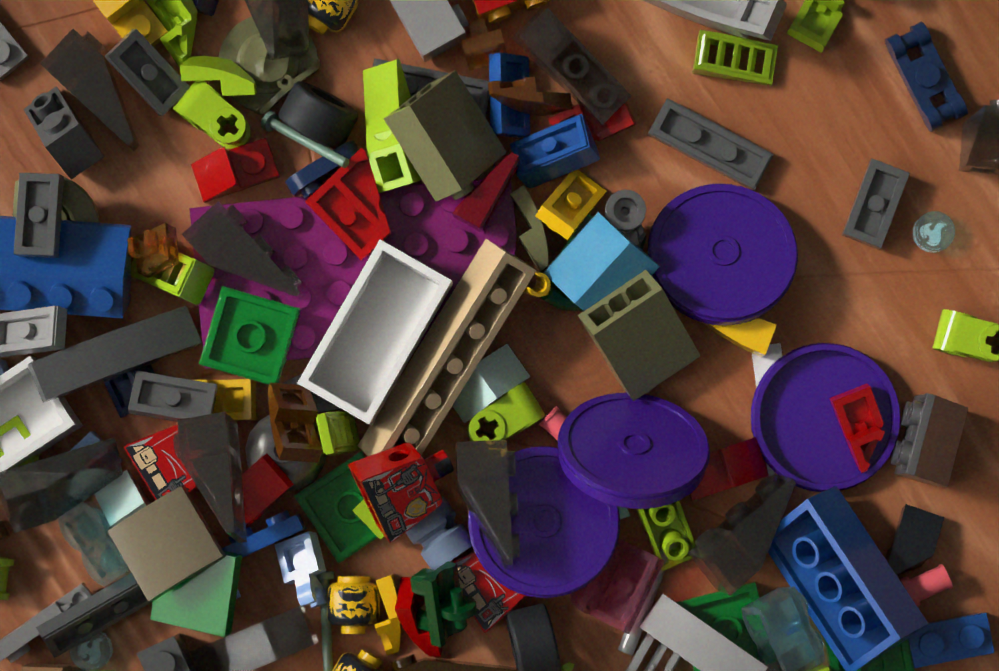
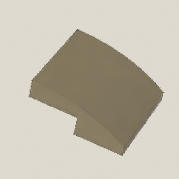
[108,486,226,602]

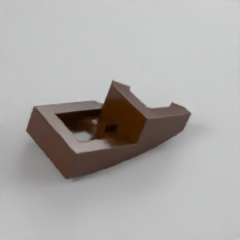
[488,76,572,116]

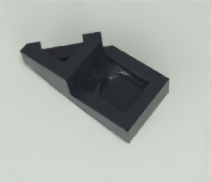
[886,504,944,576]

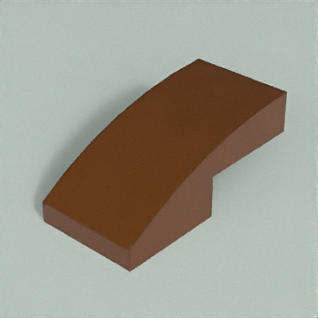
[268,383,323,463]

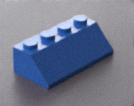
[0,216,132,318]
[759,486,929,671]

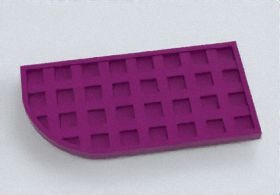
[189,179,517,369]

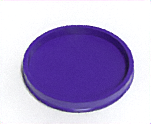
[648,184,798,325]
[751,343,900,492]
[558,393,710,509]
[468,446,620,598]

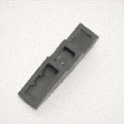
[28,306,202,403]

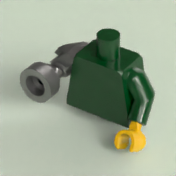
[523,189,646,312]

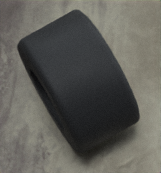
[279,81,358,149]
[506,603,562,671]

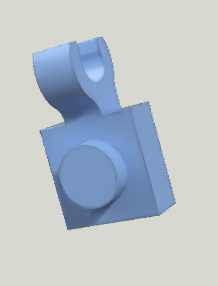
[275,531,327,608]

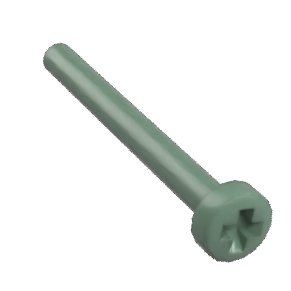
[261,111,349,168]
[316,570,334,671]

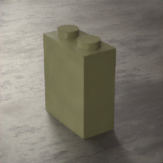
[384,70,507,201]
[578,270,701,401]

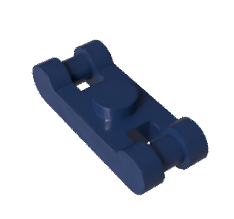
[885,22,968,132]

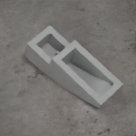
[640,593,768,671]

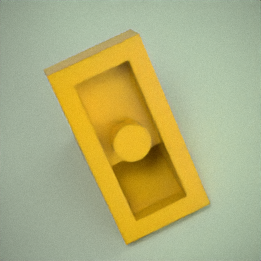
[93,0,168,47]
[535,169,607,240]

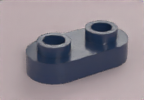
[285,140,359,199]

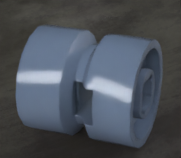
[406,496,472,570]

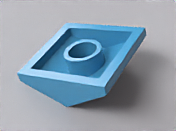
[544,211,660,311]

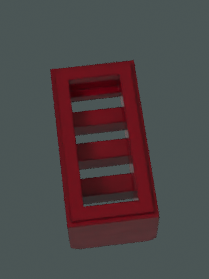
[452,152,520,232]

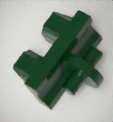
[410,561,477,647]

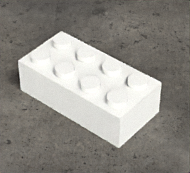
[297,240,453,426]
[0,356,83,480]

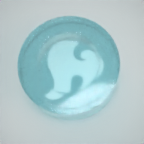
[913,211,955,253]
[70,631,113,671]

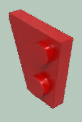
[305,147,392,262]

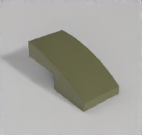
[510,185,548,273]

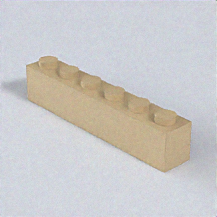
[357,239,536,456]

